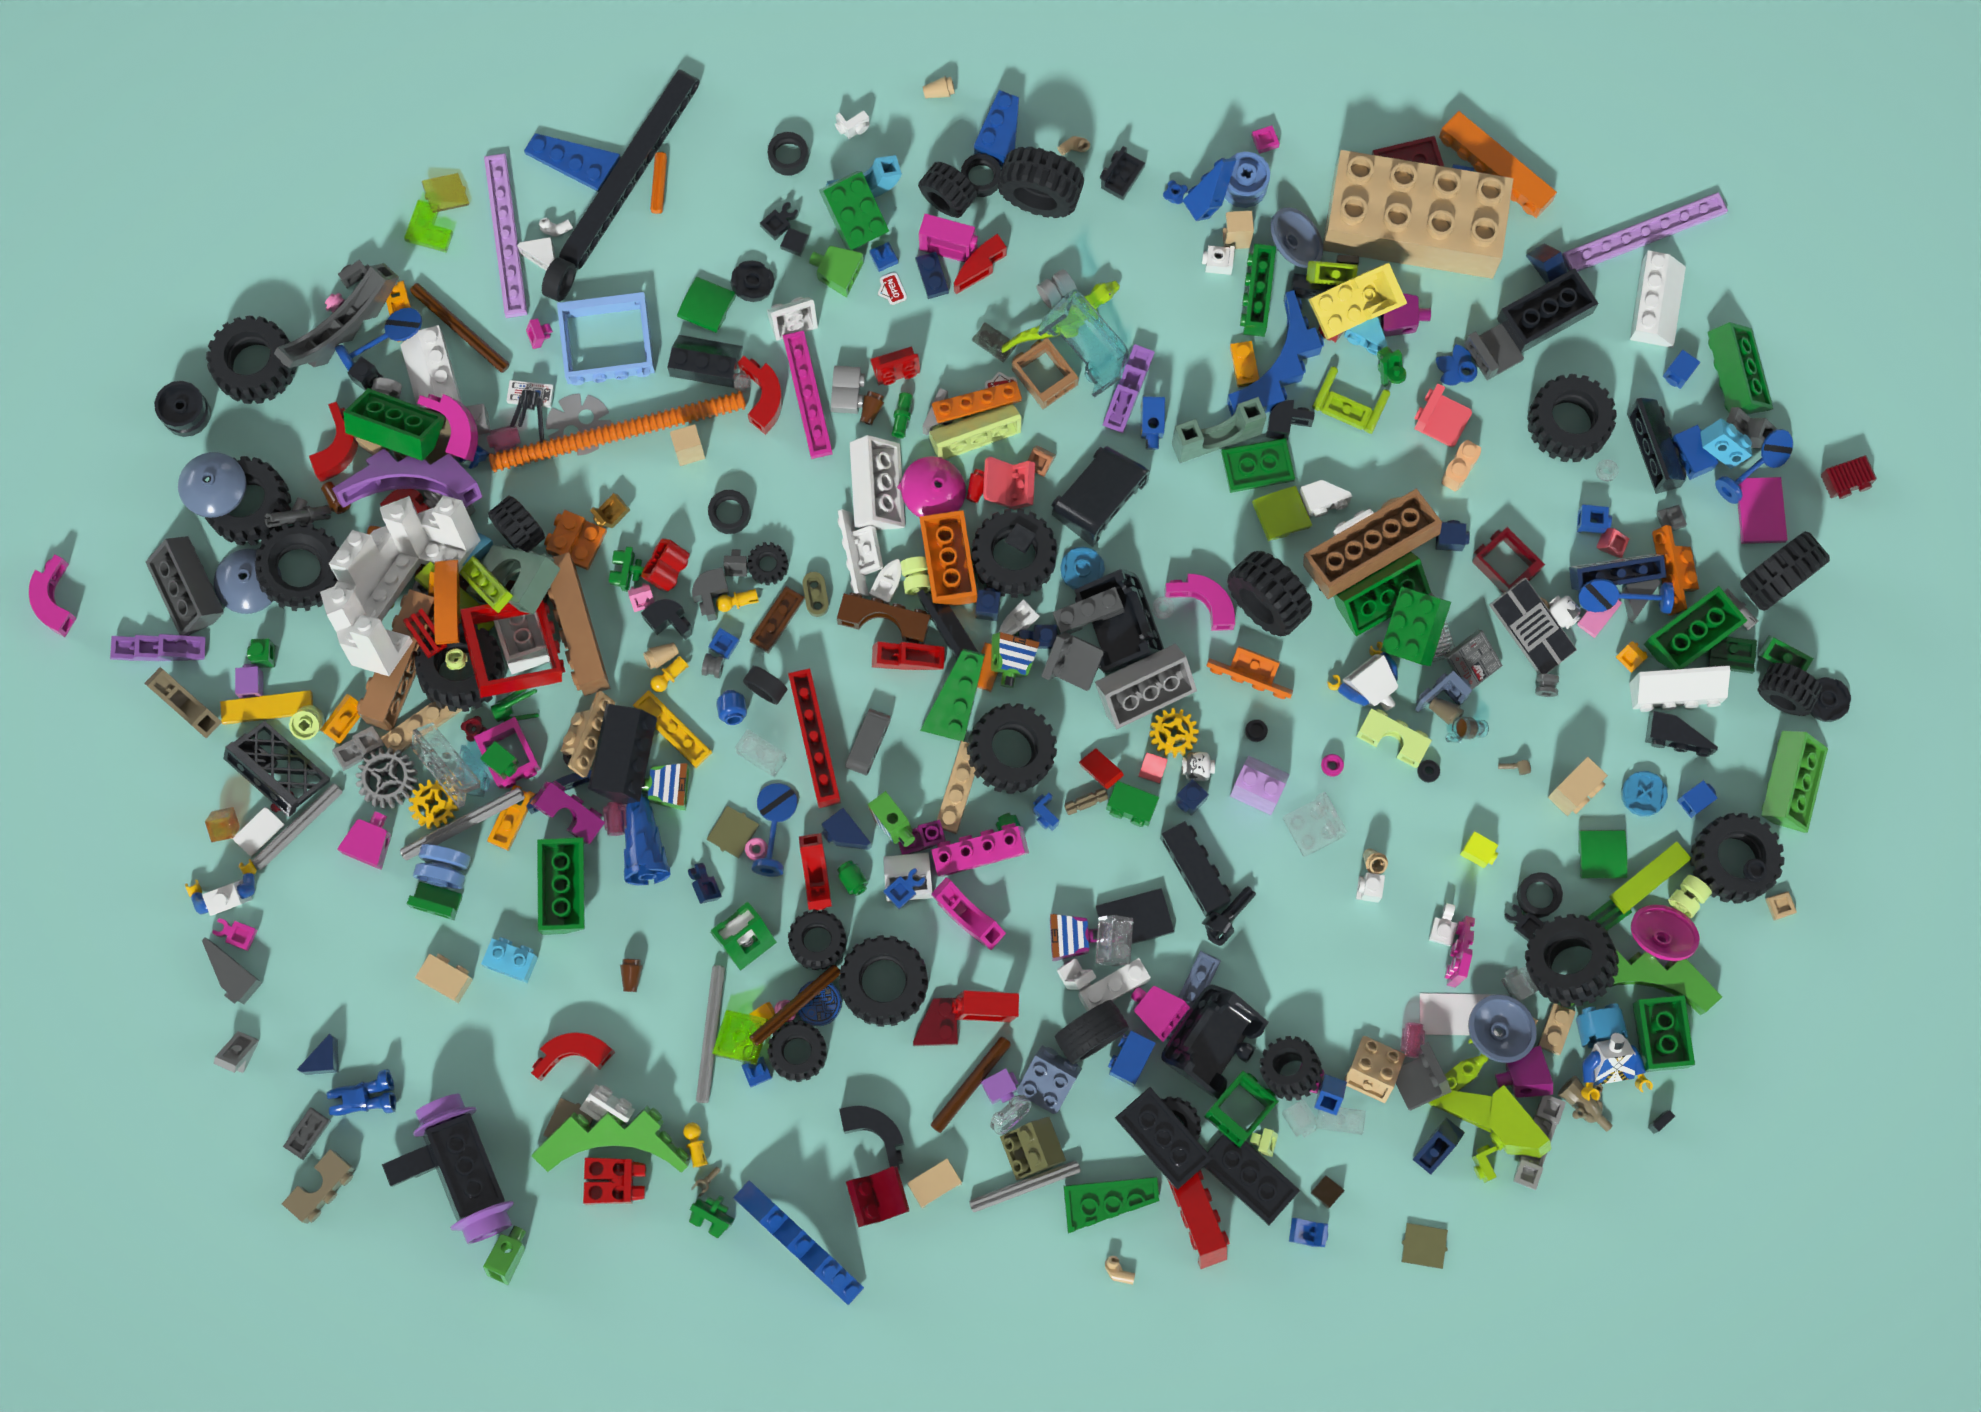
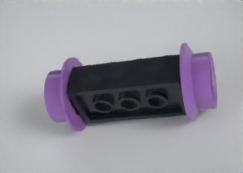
[413,1093,514,1244]

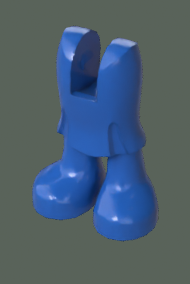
[327,1069,396,1116]

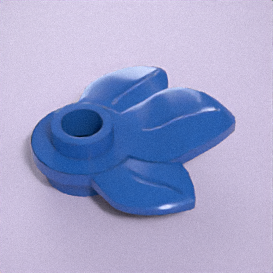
[1436,344,1478,386]

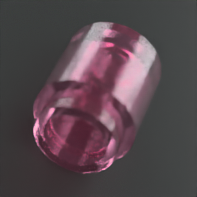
[487,425,521,452]
[603,802,626,836]
[1400,1023,1425,1058]

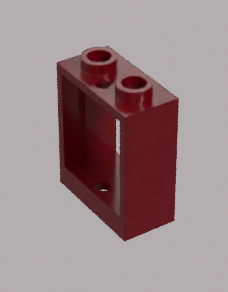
[1472,527,1545,593]

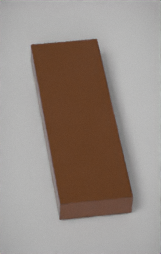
[749,586,805,654]

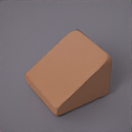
[1028,446,1056,477]

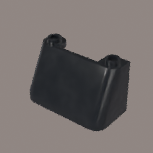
[1051,446,1150,547]
[1074,569,1164,673]
[1161,985,1269,1099]

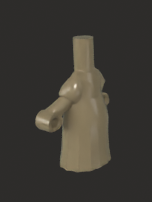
[1558,1076,1613,1132]

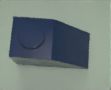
[821,808,872,850]
[1413,1117,1465,1174]

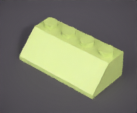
[929,404,1021,460]

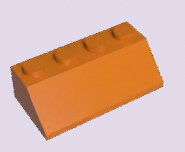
[919,510,977,606]

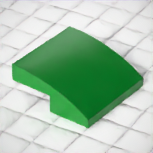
[677,277,736,333]
[1578,830,1627,878]

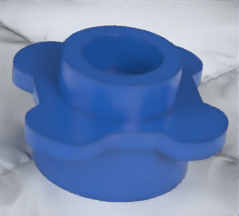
[1163,180,1188,204]

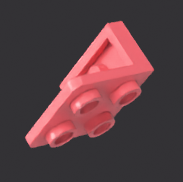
[1414,383,1472,447]
[983,457,1035,510]

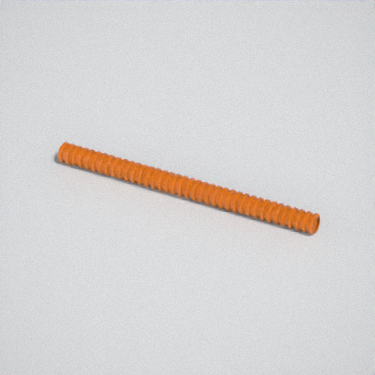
[489,391,746,473]

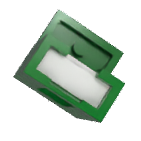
[710,902,777,971]

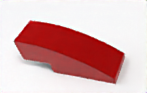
[954,233,1007,294]
[872,641,945,670]

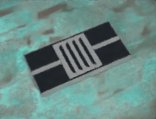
[1489,578,1577,674]

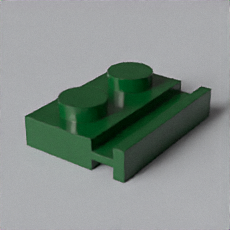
[1708,637,1757,674]

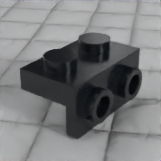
[1100,146,1145,200]

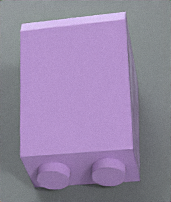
[1230,756,1290,815]

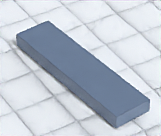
[1168,951,1221,1039]

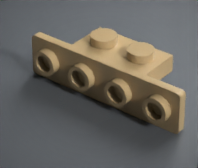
[560,691,615,778]

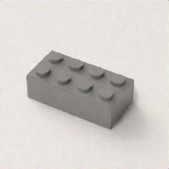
[1095,643,1197,730]

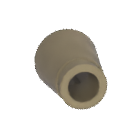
[1429,697,1464,726]

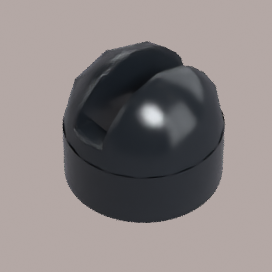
[1236,1042,1256,1063]

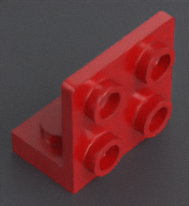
[870,346,920,386]

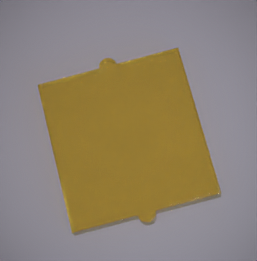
[421,173,469,213]

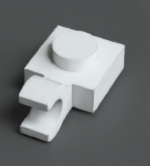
[1429,903,1458,946]

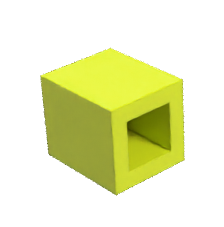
[1460,831,1499,868]

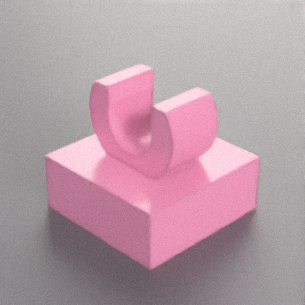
[628,583,655,612]

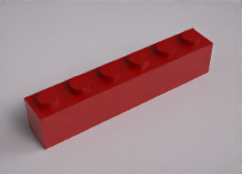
[788,668,841,808]

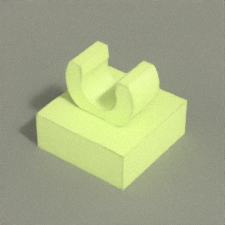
[1250,1128,1278,1157]

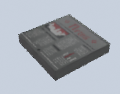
[1445,629,1503,690]

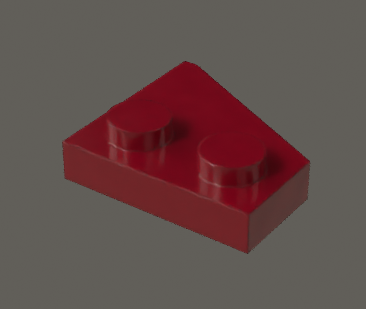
[913,998,958,1046]

